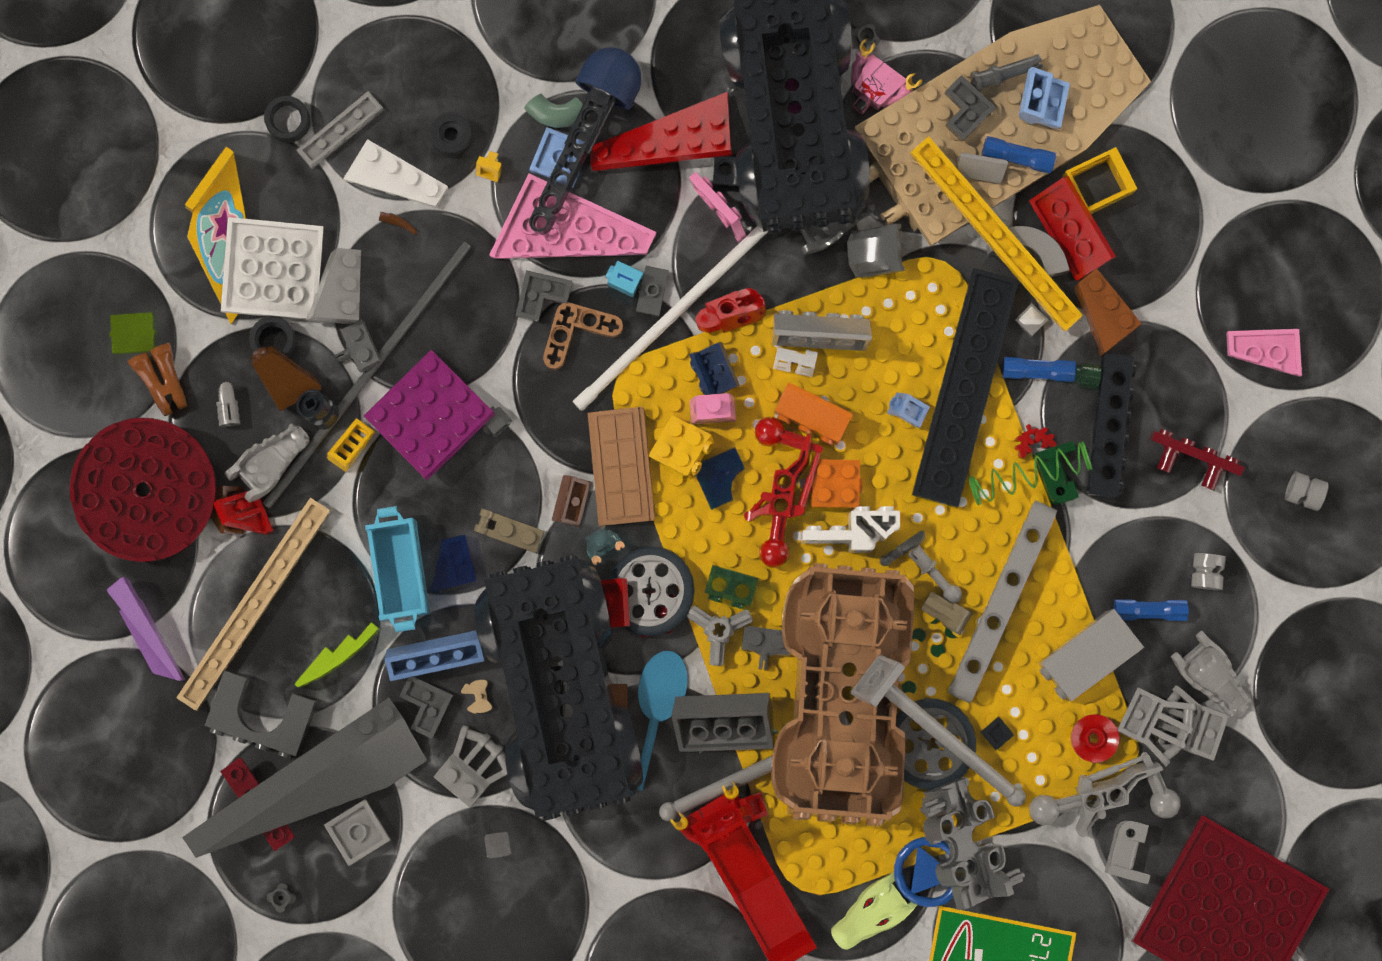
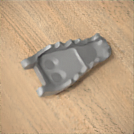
[224,424,309,503]
[1171,631,1251,717]

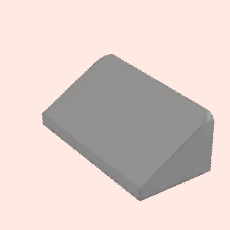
[956,153,1008,184]

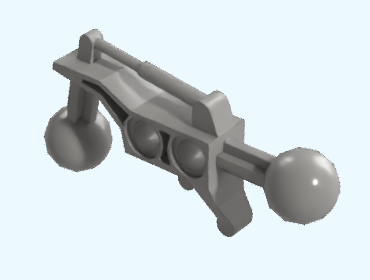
[1029,752,1181,837]

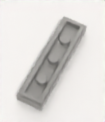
[296,91,384,169]

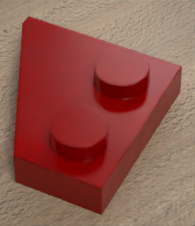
[214,491,273,535]

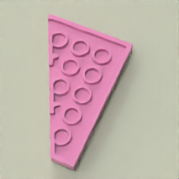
[489,174,656,259]

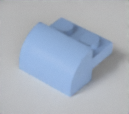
[1019,67,1070,129]

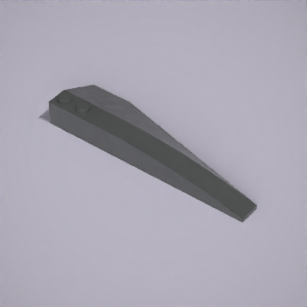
[182,698,427,858]

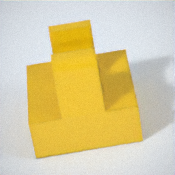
[476,151,502,183]

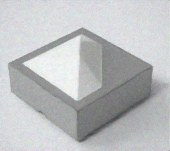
[1014,303,1049,337]

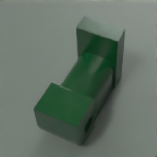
[1032,441,1079,505]

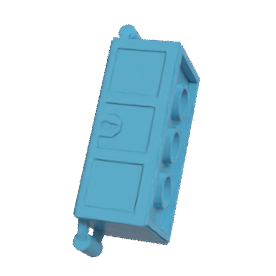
[365,506,431,632]

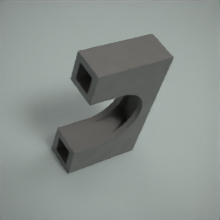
[205,671,318,759]

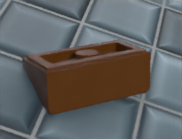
[552,475,591,527]

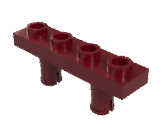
[1149,428,1244,491]
[220,757,296,851]

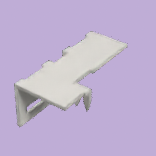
[773,347,818,377]

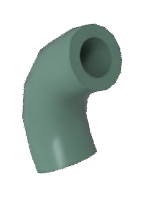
[524,93,590,128]

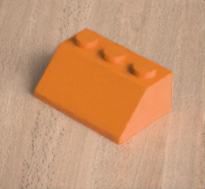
[774,382,853,446]

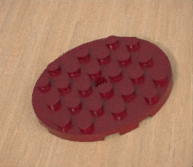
[69,418,216,562]

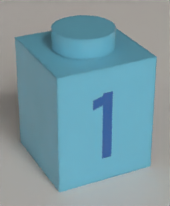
[605,261,643,298]

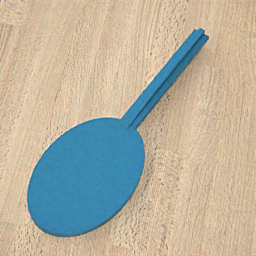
[637,651,687,791]

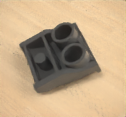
[847,224,905,278]

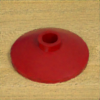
[1071,714,1119,763]

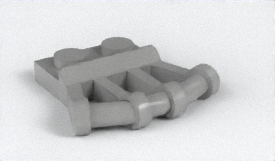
[1154,685,1229,761]
[1117,688,1196,767]
[434,725,507,808]

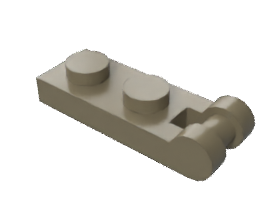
[473,509,544,554]

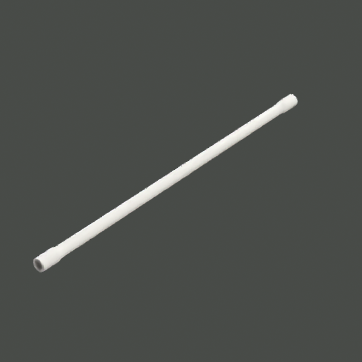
[572,226,768,411]

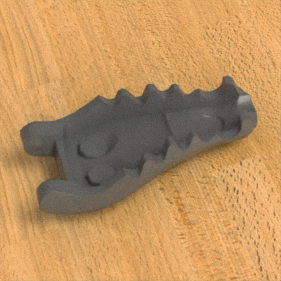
[800,194,875,255]

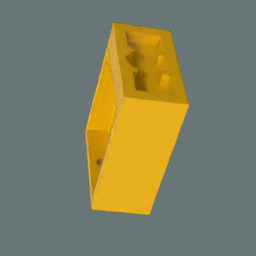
[1062,147,1137,214]

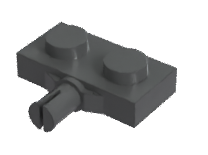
[334,319,382,373]
[741,626,789,671]

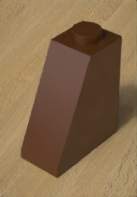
[250,346,322,411]

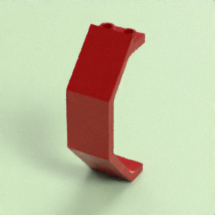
[690,801,817,961]

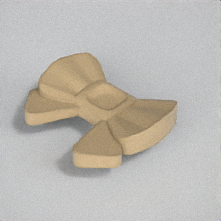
[461,680,493,714]

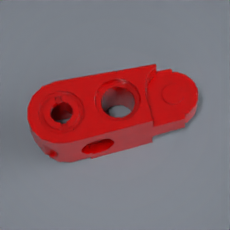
[695,288,766,333]

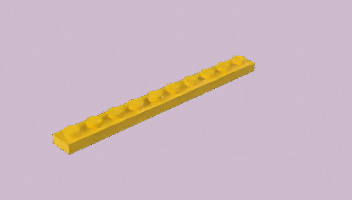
[910,136,1083,332]

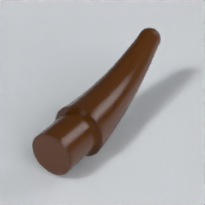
[379,211,417,235]

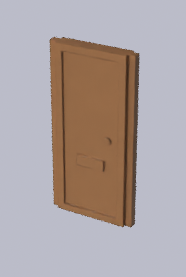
[588,407,655,526]

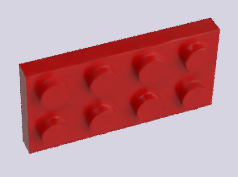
[1029,176,1116,281]

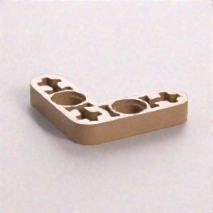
[543,303,623,370]

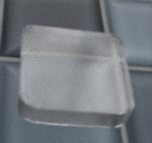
[484,832,511,858]

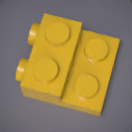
[649,415,714,480]

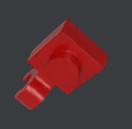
[737,792,768,823]

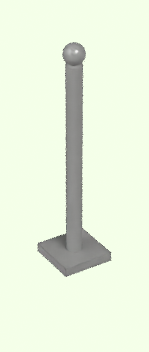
[851,655,1026,807]
[659,711,851,821]

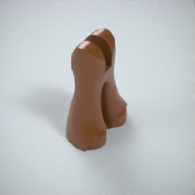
[127,343,187,416]

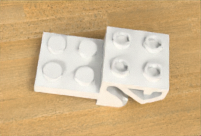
[801,506,900,553]

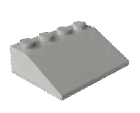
[772,310,872,351]

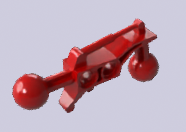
[744,417,823,568]

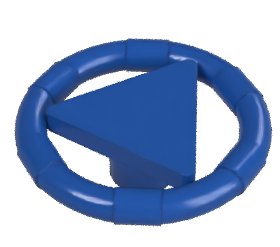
[894,837,954,907]

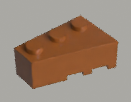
[1074,268,1142,357]

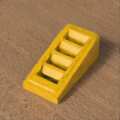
[327,418,375,472]

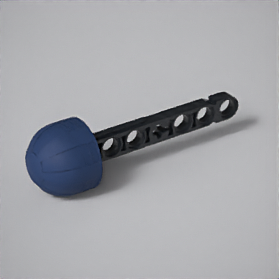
[529,47,641,235]

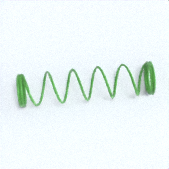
[969,441,1092,506]

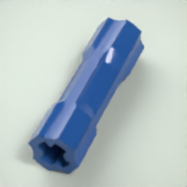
[981,136,1056,174]
[1002,357,1076,382]
[1113,600,1189,621]

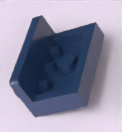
[689,342,740,395]

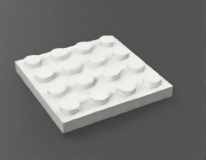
[221,217,323,320]

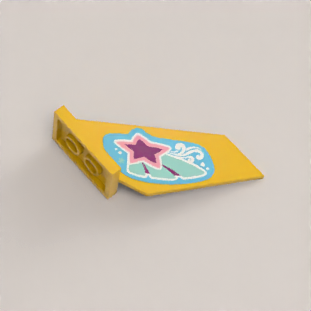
[185,147,246,324]

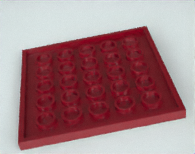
[1131,815,1329,961]

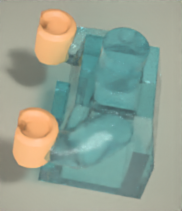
[585,525,625,566]

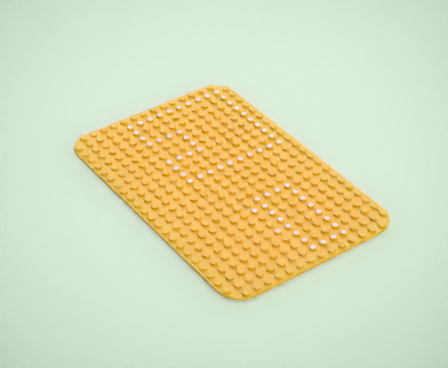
[612,257,1139,895]

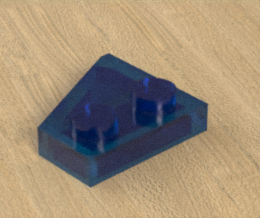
[431,535,477,592]

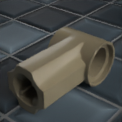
[921,591,972,635]

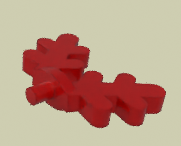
[1014,424,1057,459]

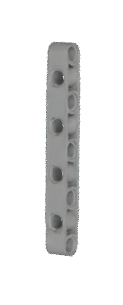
[948,500,1057,703]

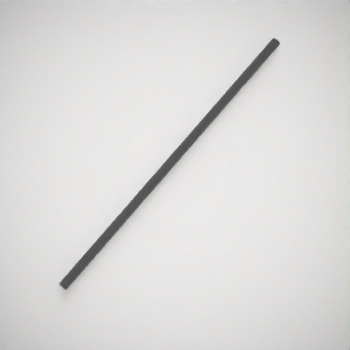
[263,241,471,509]

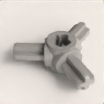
[687,606,753,666]

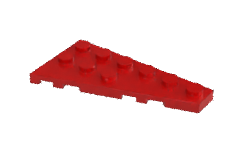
[591,92,732,171]

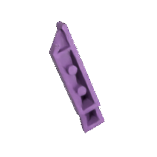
[107,577,185,681]

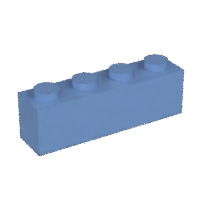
[385,631,485,681]

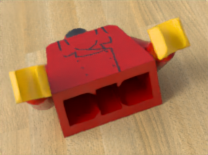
[670,781,741,846]

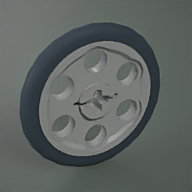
[609,546,694,636]

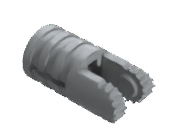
[216,382,240,427]

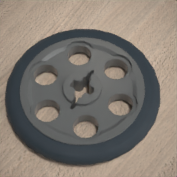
[896,698,976,790]

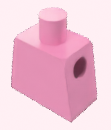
[690,393,736,425]

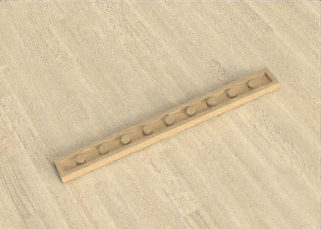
[176,498,331,711]

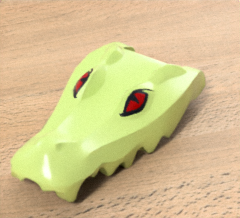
[831,872,917,950]

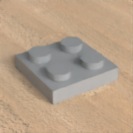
[324,799,391,866]

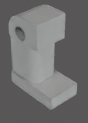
[1104,820,1150,884]

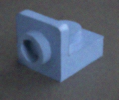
[887,393,930,428]

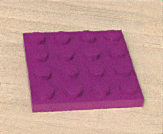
[363,350,495,480]

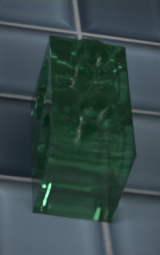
[704,565,759,610]

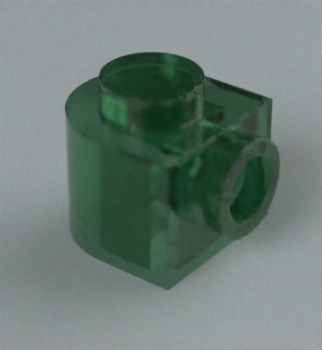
[1074,363,1101,390]

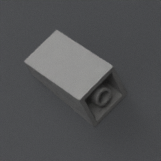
[1038,609,1144,701]

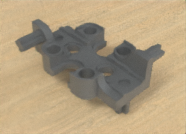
[920,778,1025,910]

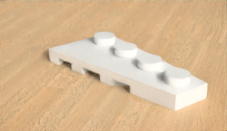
[343,139,448,208]

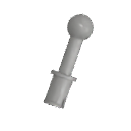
[908,545,962,604]

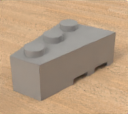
[306,248,361,324]

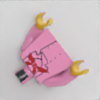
[851,39,922,114]

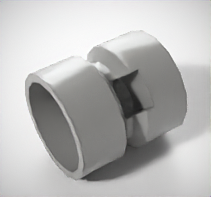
[1285,471,1328,511]
[1191,553,1226,590]

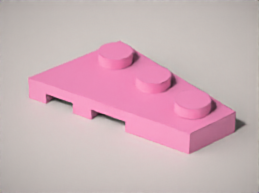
[689,172,746,243]
[1226,329,1302,377]

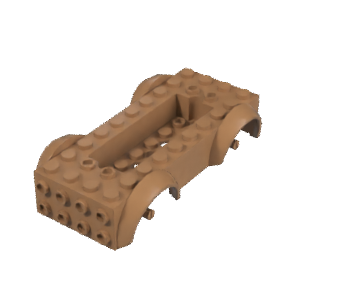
[772,563,914,826]

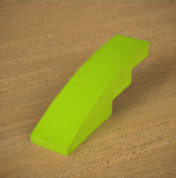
[295,622,381,688]

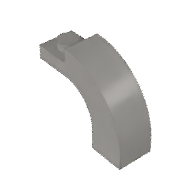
[986,226,1069,278]

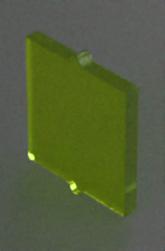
[109,312,156,354]

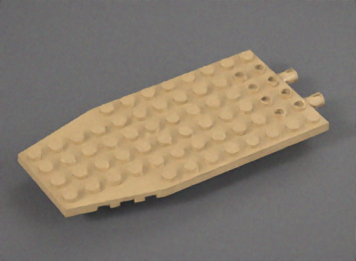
[854,5,1151,247]

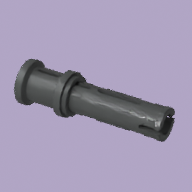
[970,54,1043,92]

